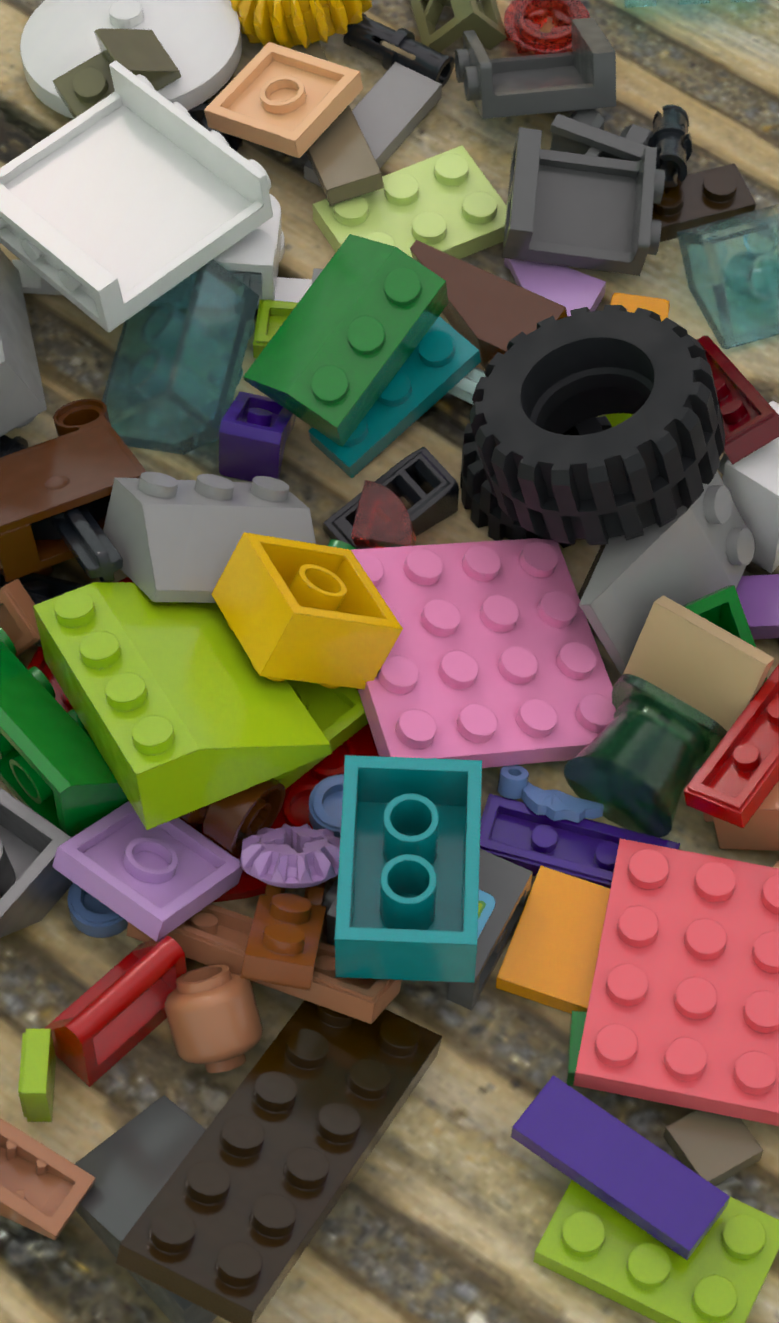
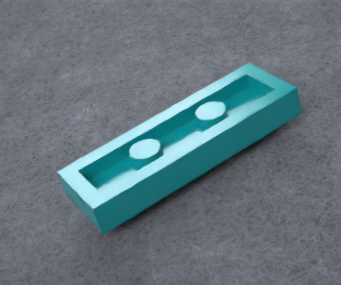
[308,316,481,478]

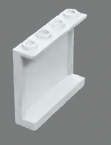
[0,60,273,333]

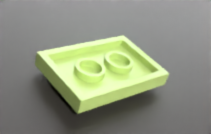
[313,145,507,259]

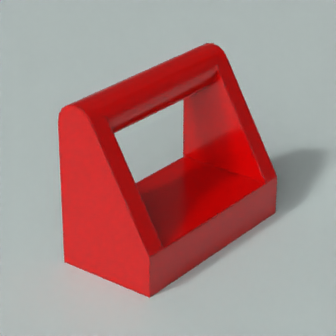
[44,936,187,1087]

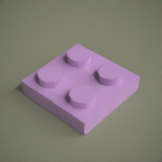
[52,801,243,942]

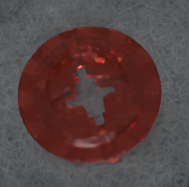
[504,0,590,55]

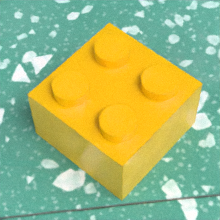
[211,532,403,690]

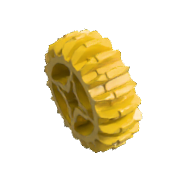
[230,0,372,49]

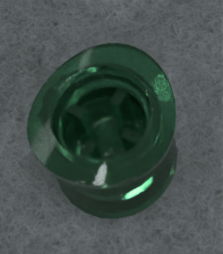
[564,674,727,838]

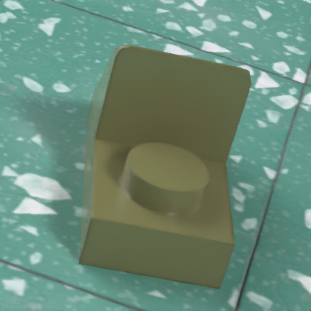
[53,28,181,119]

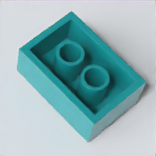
[335,755,482,983]

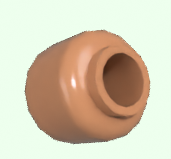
[165,964,263,1073]

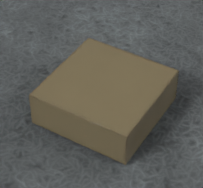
[663,1110,763,1186]

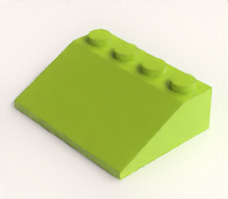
[33,582,332,830]

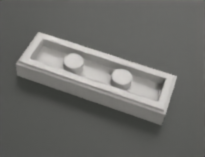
[304,62,442,187]

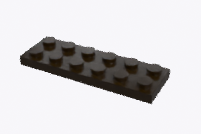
[116,1000,442,1323]

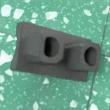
[550,109,651,161]

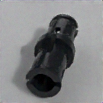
[343,13,454,88]
[647,105,692,188]

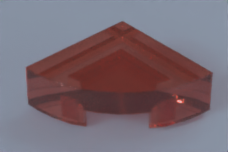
[351,480,416,548]

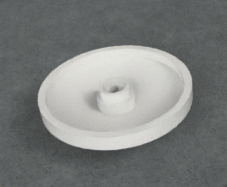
[20,0,242,119]

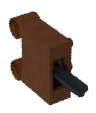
[0,399,147,582]

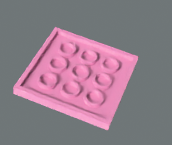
[351,538,633,768]

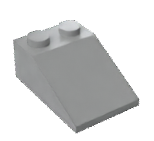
[579,471,755,676]

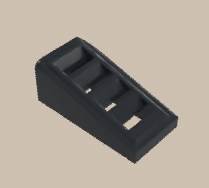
[323,447,459,549]

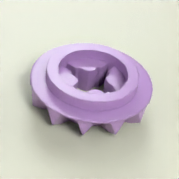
[240,823,340,888]

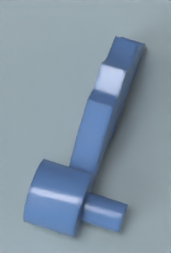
[497,765,604,823]

